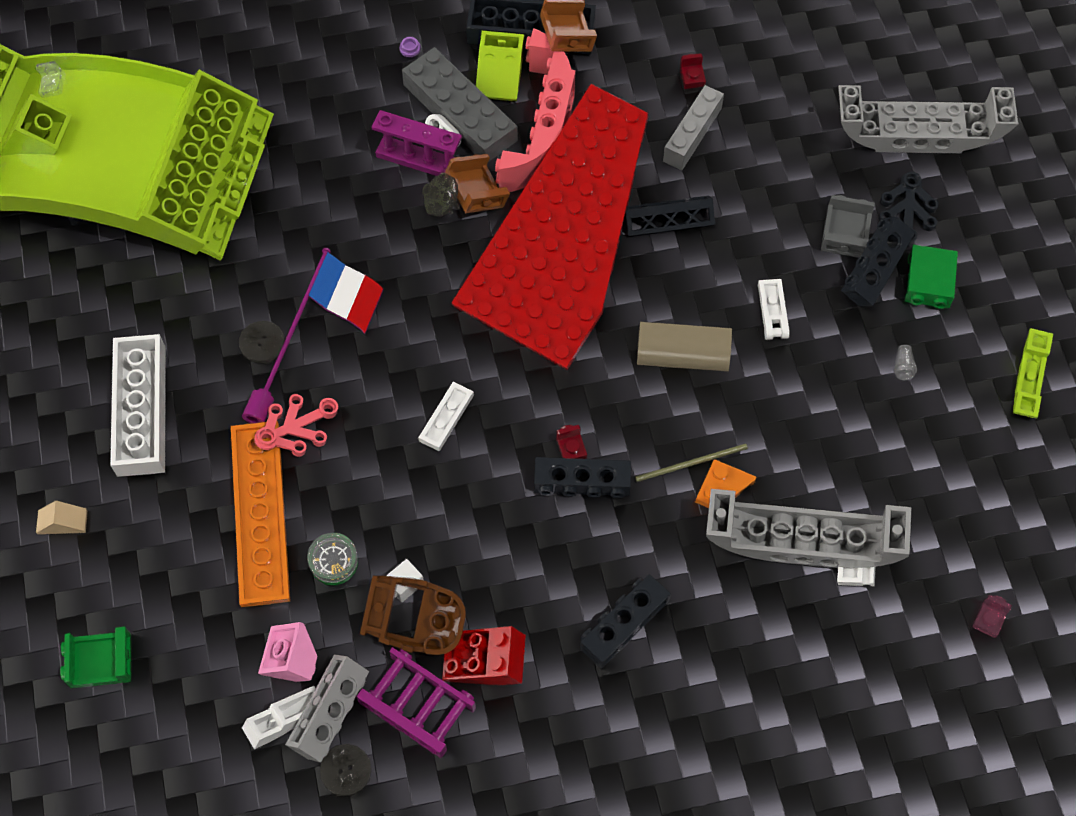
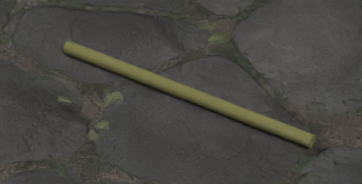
[635,444,748,482]

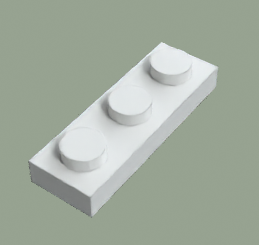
[418,382,474,451]

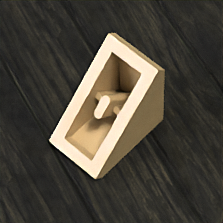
[36,501,87,534]

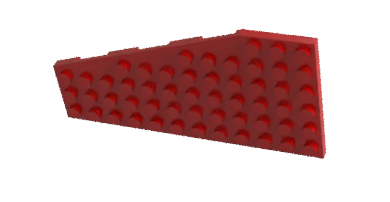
[451,84,648,370]

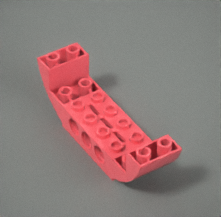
[495,28,575,192]

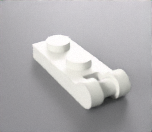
[758,279,789,340]

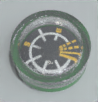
[307,533,358,585]

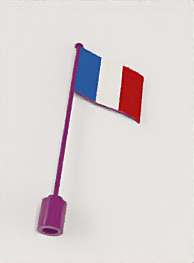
[242,248,383,424]

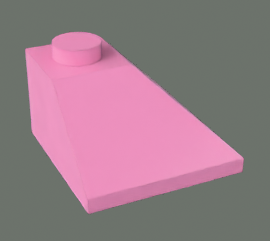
[258,622,317,682]

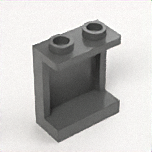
[821,195,875,258]

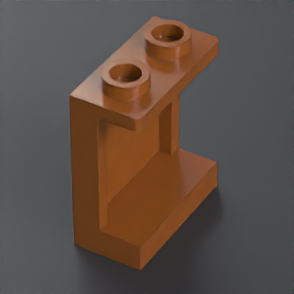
[540,0,597,52]
[445,154,510,213]

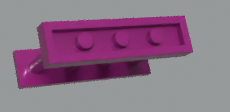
[371,110,462,179]
[356,647,476,758]

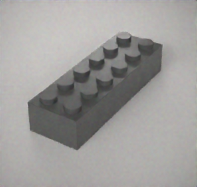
[402,47,518,162]

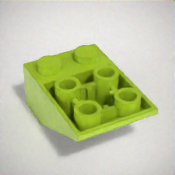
[476,31,524,101]

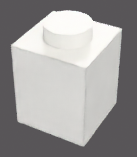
[387,559,424,602]

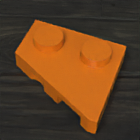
[695,459,756,508]

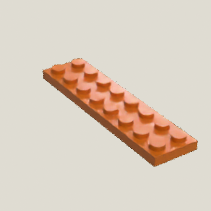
[231,421,290,607]

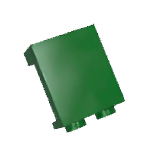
[904,245,958,309]
[60,627,131,689]

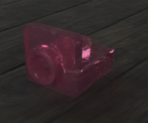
[973,595,1012,638]

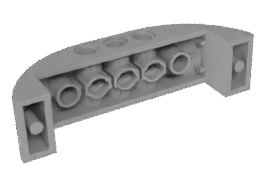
[706,489,911,568]

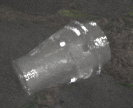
[894,345,917,380]

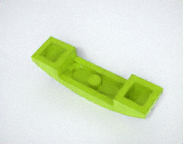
[1013,328,1053,419]

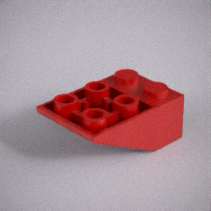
[442,626,526,685]

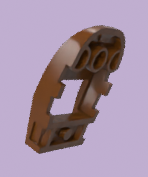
[360,575,466,655]

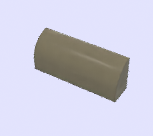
[637,322,732,371]

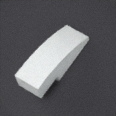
[242,686,316,749]

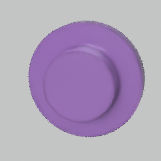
[400,37,421,57]

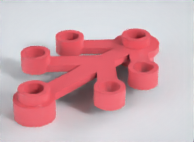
[254,394,338,457]

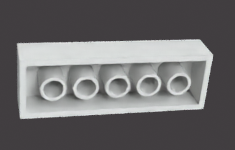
[111,334,166,477]

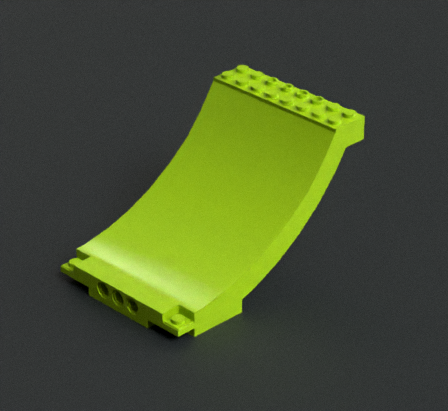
[0,44,274,260]

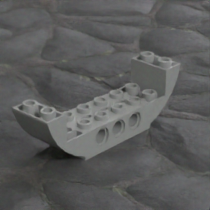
[838,85,1018,153]

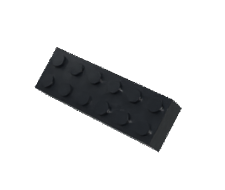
[466,0,596,54]

